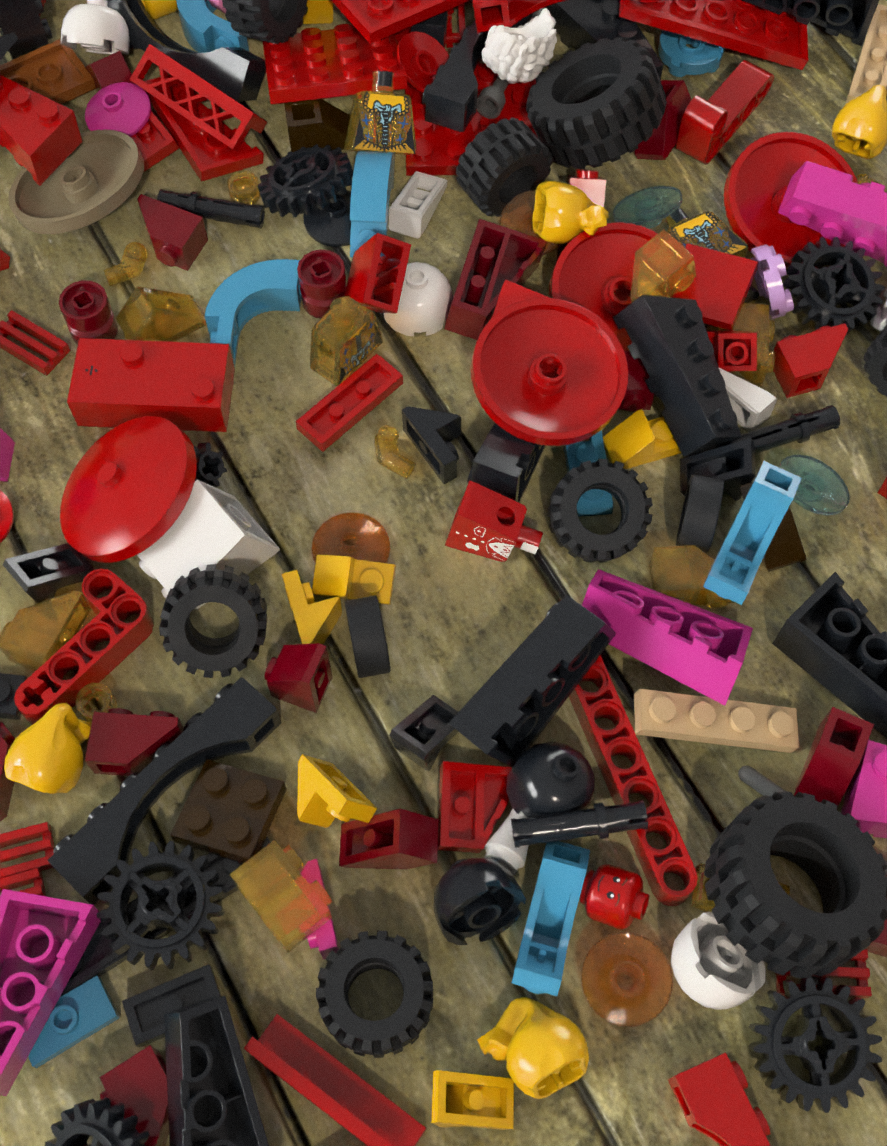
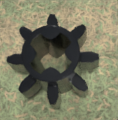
[194,442,227,487]

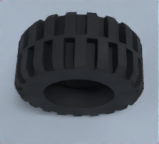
[526,37,667,169]
[704,791,887,978]

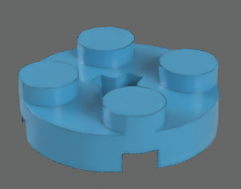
[658,31,725,77]

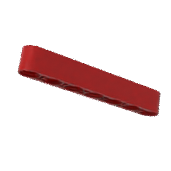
[569,655,698,906]

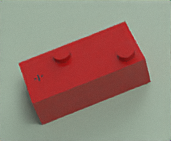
[67,338,235,432]

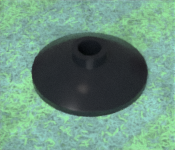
[303,190,351,247]

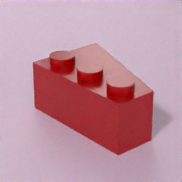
[0,75,83,186]

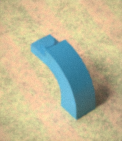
[176,0,249,53]
[350,151,395,257]
[205,259,301,367]
[703,461,802,605]
[511,841,590,996]

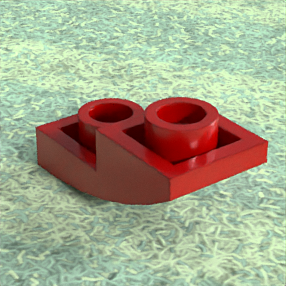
[706,330,757,371]

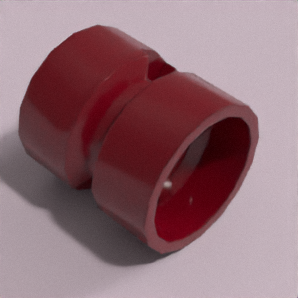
[297,249,347,319]
[58,280,118,345]

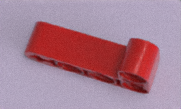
[676,60,774,165]
[14,568,154,725]

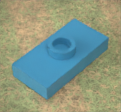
[28,976,120,1068]

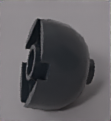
[506,742,595,818]
[433,858,526,945]

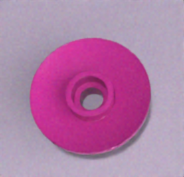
[85,82,151,137]

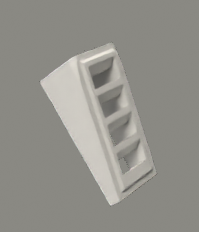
[388,171,447,239]
[719,368,777,432]

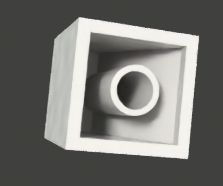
[137,479,280,609]

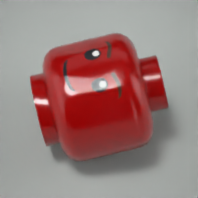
[580,863,650,930]

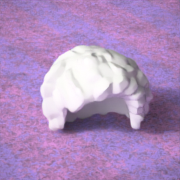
[481,8,557,84]

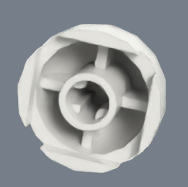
[60,0,130,55]
[383,262,453,337]
[671,911,766,1010]

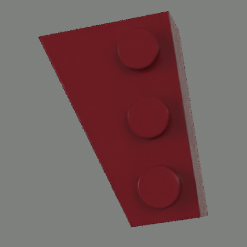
[444,219,548,340]

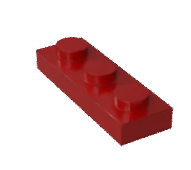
[295,354,403,452]

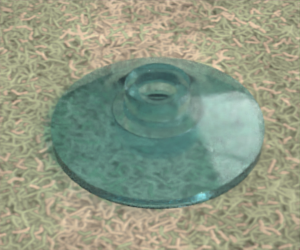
[613,186,683,228]
[778,455,850,516]

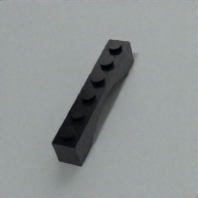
[86,0,266,104]
[422,13,533,132]
[47,677,281,905]

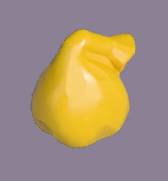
[832,84,887,159]
[532,181,609,244]
[4,703,91,794]
[477,997,589,1099]

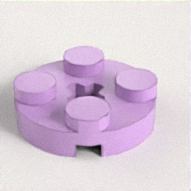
[751,244,794,320]

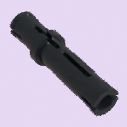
[157,189,265,229]
[732,405,840,454]
[511,800,648,848]

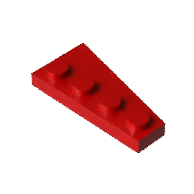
[144,74,264,182]

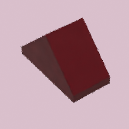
[85,51,135,92]

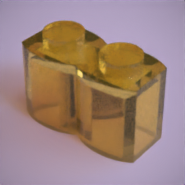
[230,840,333,953]

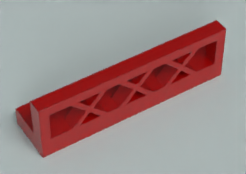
[129,44,267,152]
[243,1014,427,1146]

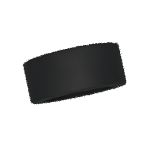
[676,474,724,553]
[344,595,391,678]

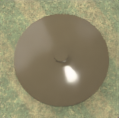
[8,130,144,234]

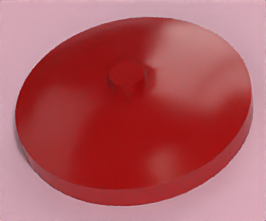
[724,132,858,268]
[549,222,682,351]
[471,298,628,446]
[60,416,197,563]

